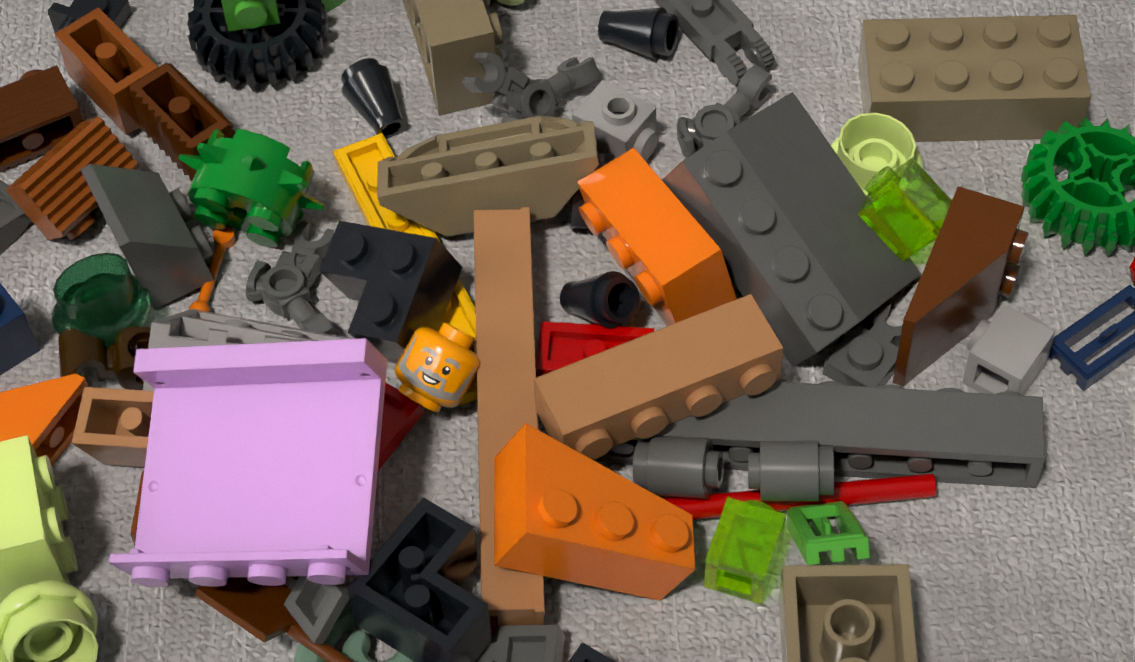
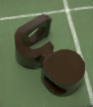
[58,327,151,390]

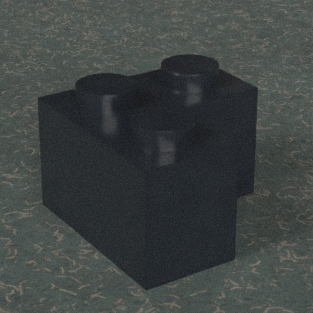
[320,221,463,363]
[347,497,492,662]

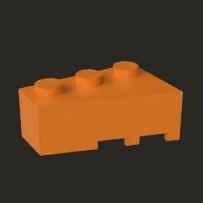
[577,147,736,326]
[494,423,695,601]

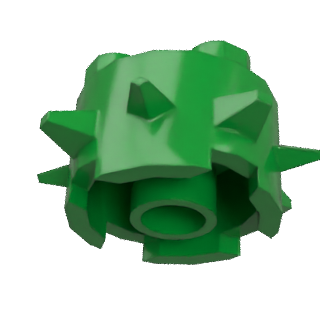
[179,129,325,247]

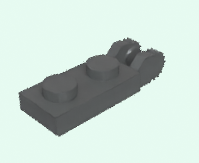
[655,0,775,86]

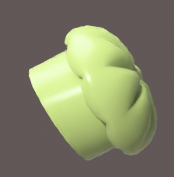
[831,113,923,209]
[0,580,98,662]

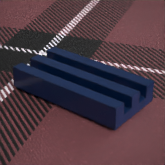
[1048,285,1135,391]

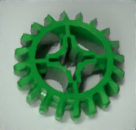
[1021,117,1135,256]

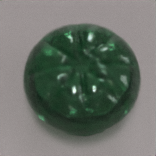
[51,252,152,347]

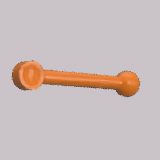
[189,226,236,312]

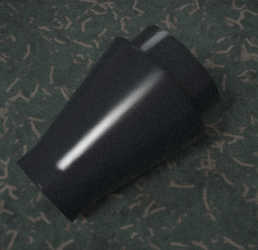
[598,7,679,59]
[341,58,406,139]
[560,271,640,328]

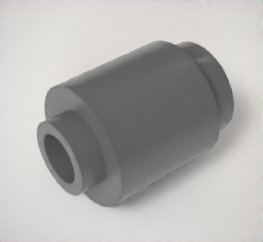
[633,436,724,499]
[748,440,834,501]

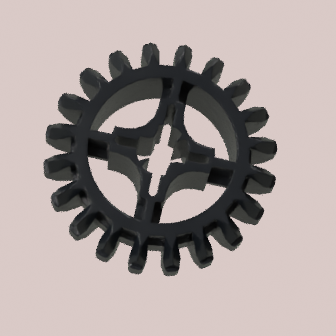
[187,0,328,92]

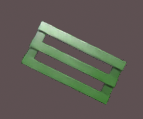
[786,501,870,565]

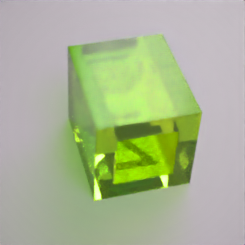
[858,158,952,262]
[704,497,786,604]

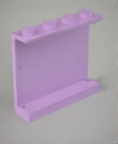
[109,338,387,588]

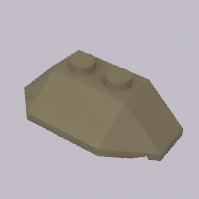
[377,115,599,237]

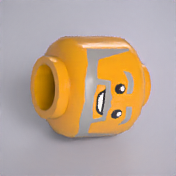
[394,322,480,413]

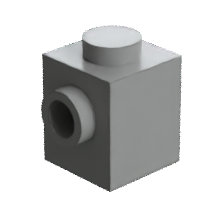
[572,80,659,160]
[962,304,1055,395]

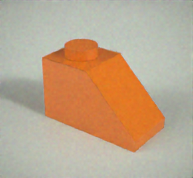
[0,373,89,467]

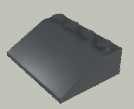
[662,92,921,366]

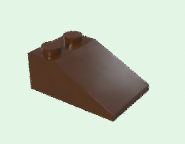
[892,186,1029,387]

